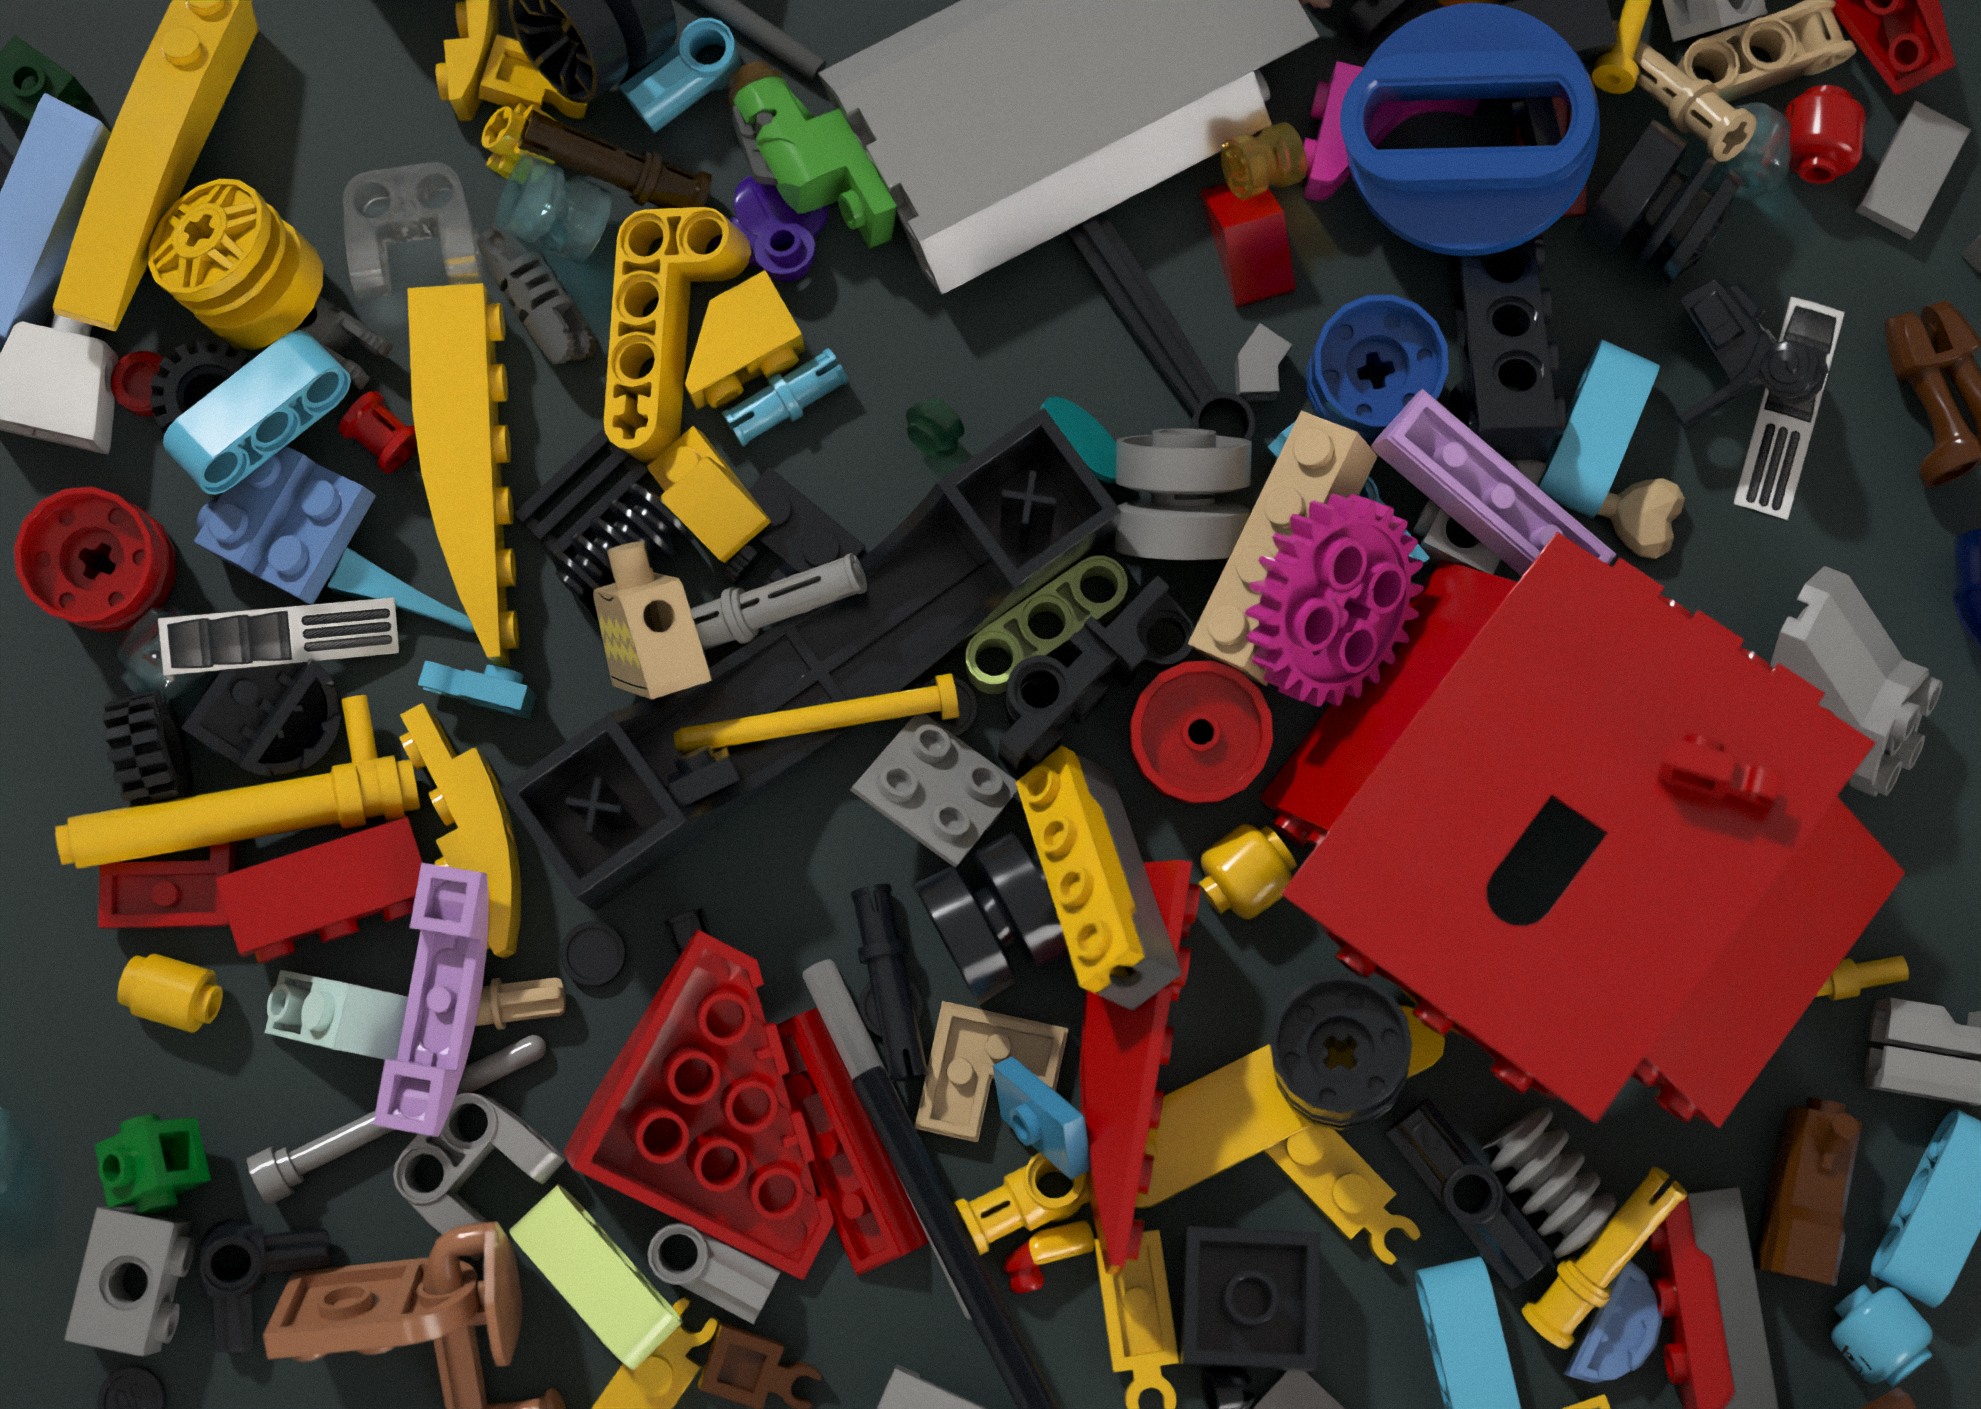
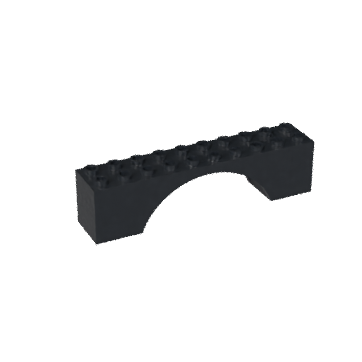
[499,407,1121,911]

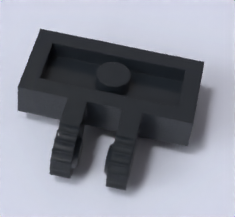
[723,467,866,587]

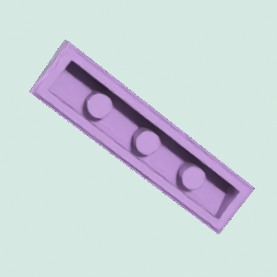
[1371,389,1616,576]

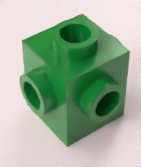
[95,1114,211,1215]

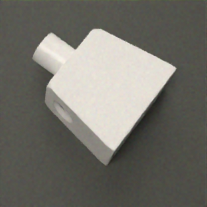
[0,314,118,455]

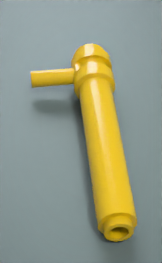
[55,695,420,869]

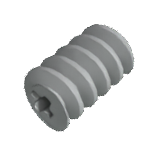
[1481,1107,1617,1258]

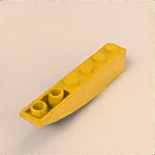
[407,283,519,667]

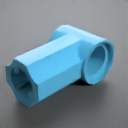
[620,18,741,133]

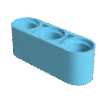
[163,330,351,494]
[1537,339,1660,519]
[1871,1108,1981,1308]
[1415,1256,1521,1409]

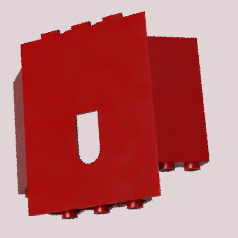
[1259,531,1906,1128]

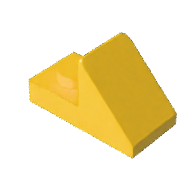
[647,426,772,563]

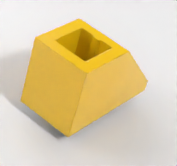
[685,270,805,410]

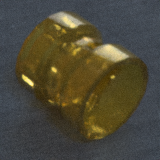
[1221,122,1307,199]

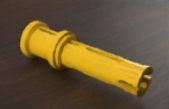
[1522,1166,1687,1349]

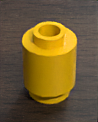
[117,953,223,1033]

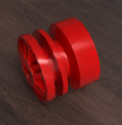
[14,487,178,633]

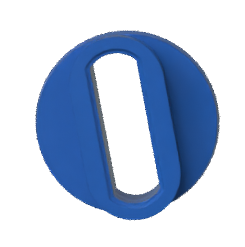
[1340,3,1600,256]

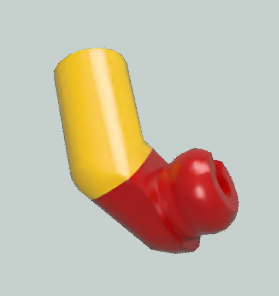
[1003,1220,1094,1294]

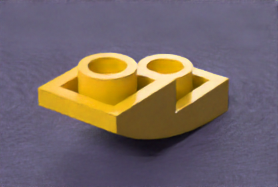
[436,0,499,121]

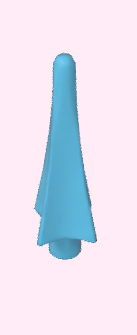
[328,547,475,633]

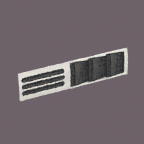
[1734,297,1845,520]
[158,597,399,675]

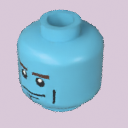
[1831,1284,1933,1387]

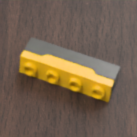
[1015,745,1182,1010]

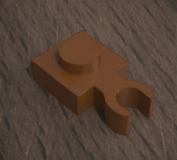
[697,1322,822,1409]

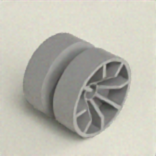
[1115,428,1252,560]

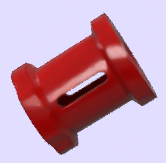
[338,391,418,474]

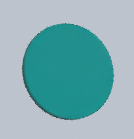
[1040,396,1116,483]

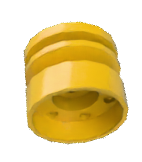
[148,179,323,350]

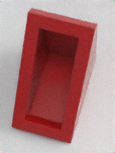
[1199,174,1295,309]

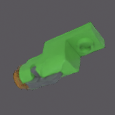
[726,61,897,249]

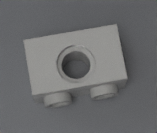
[65,1207,195,1356]

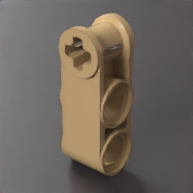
[1677,0,1856,102]

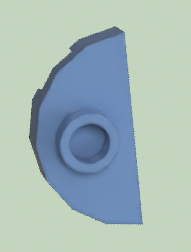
[1564,1260,1662,1383]

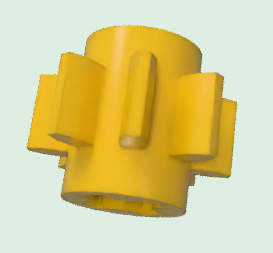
[482,102,556,184]

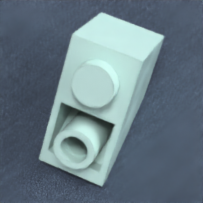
[264,970,408,1060]

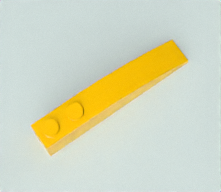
[52,0,259,332]

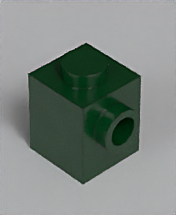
[0,34,92,127]

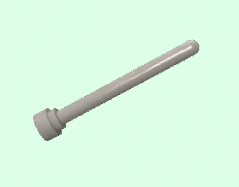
[247,1035,546,1205]

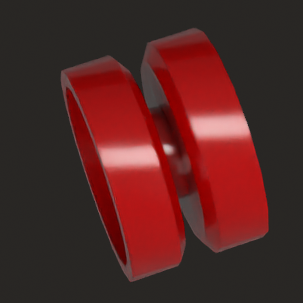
[1129,660,1273,804]

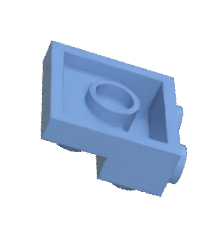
[194,446,376,605]

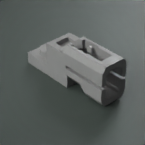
[1864,998,1981,1106]

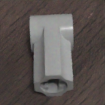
[648,1220,780,1324]

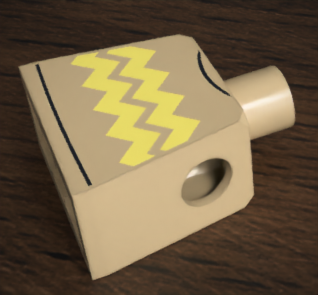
[593,541,712,699]

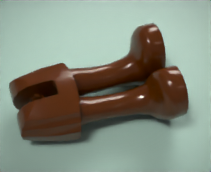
[1884,300,1981,489]

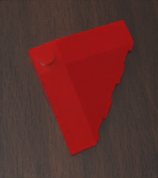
[563,929,834,1281]

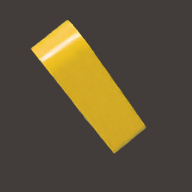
[604,207,751,464]

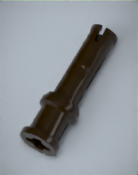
[518,110,712,209]

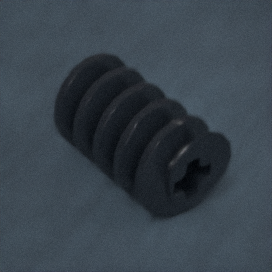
[550,484,693,621]

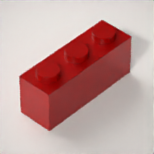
[215,817,423,964]

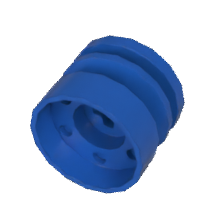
[1305,295,1449,444]

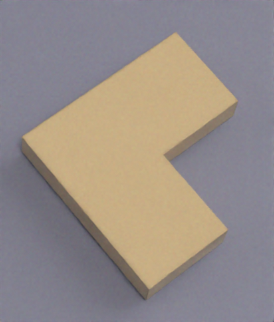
[915,1001,1068,1142]

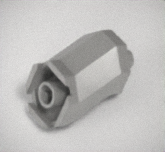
[1770,566,1943,797]

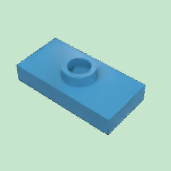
[993,1057,1090,1179]

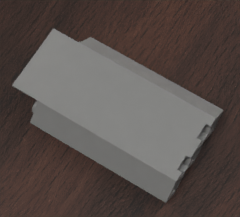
[818,0,1320,295]

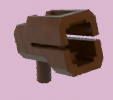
[1754,1097,1862,1286]

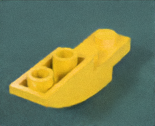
[399,703,521,959]

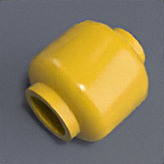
[1198,824,1297,919]

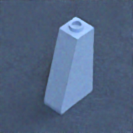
[0,93,111,350]

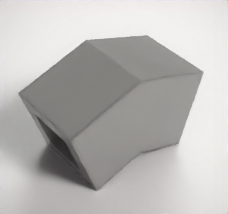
[1235,323,1292,402]

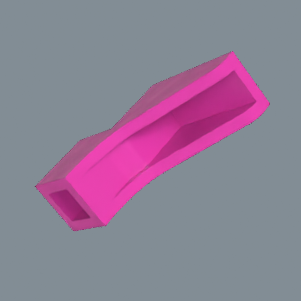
[1296,61,1481,201]

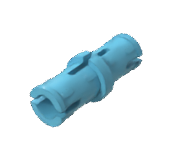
[721,348,849,447]

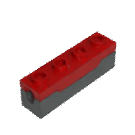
[1645,1186,1778,1409]

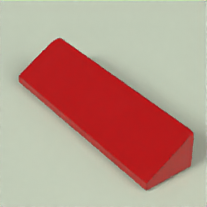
[776,1008,928,1276]

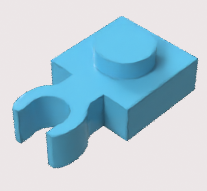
[418,661,537,719]

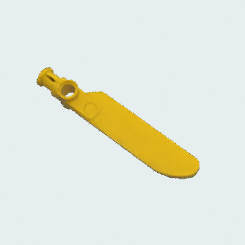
[954,1006,1445,1255]

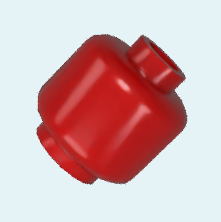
[1779,85,1866,184]

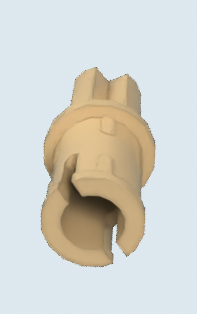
[475,977,566,1030]

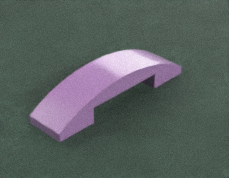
[373,863,489,1136]

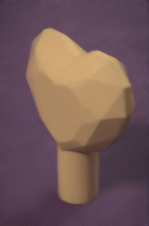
[1596,478,1685,559]

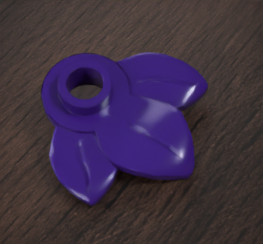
[709,176,828,282]

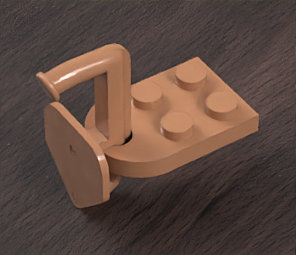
[263,1221,566,1409]

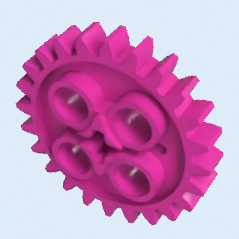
[1245,494,1423,707]

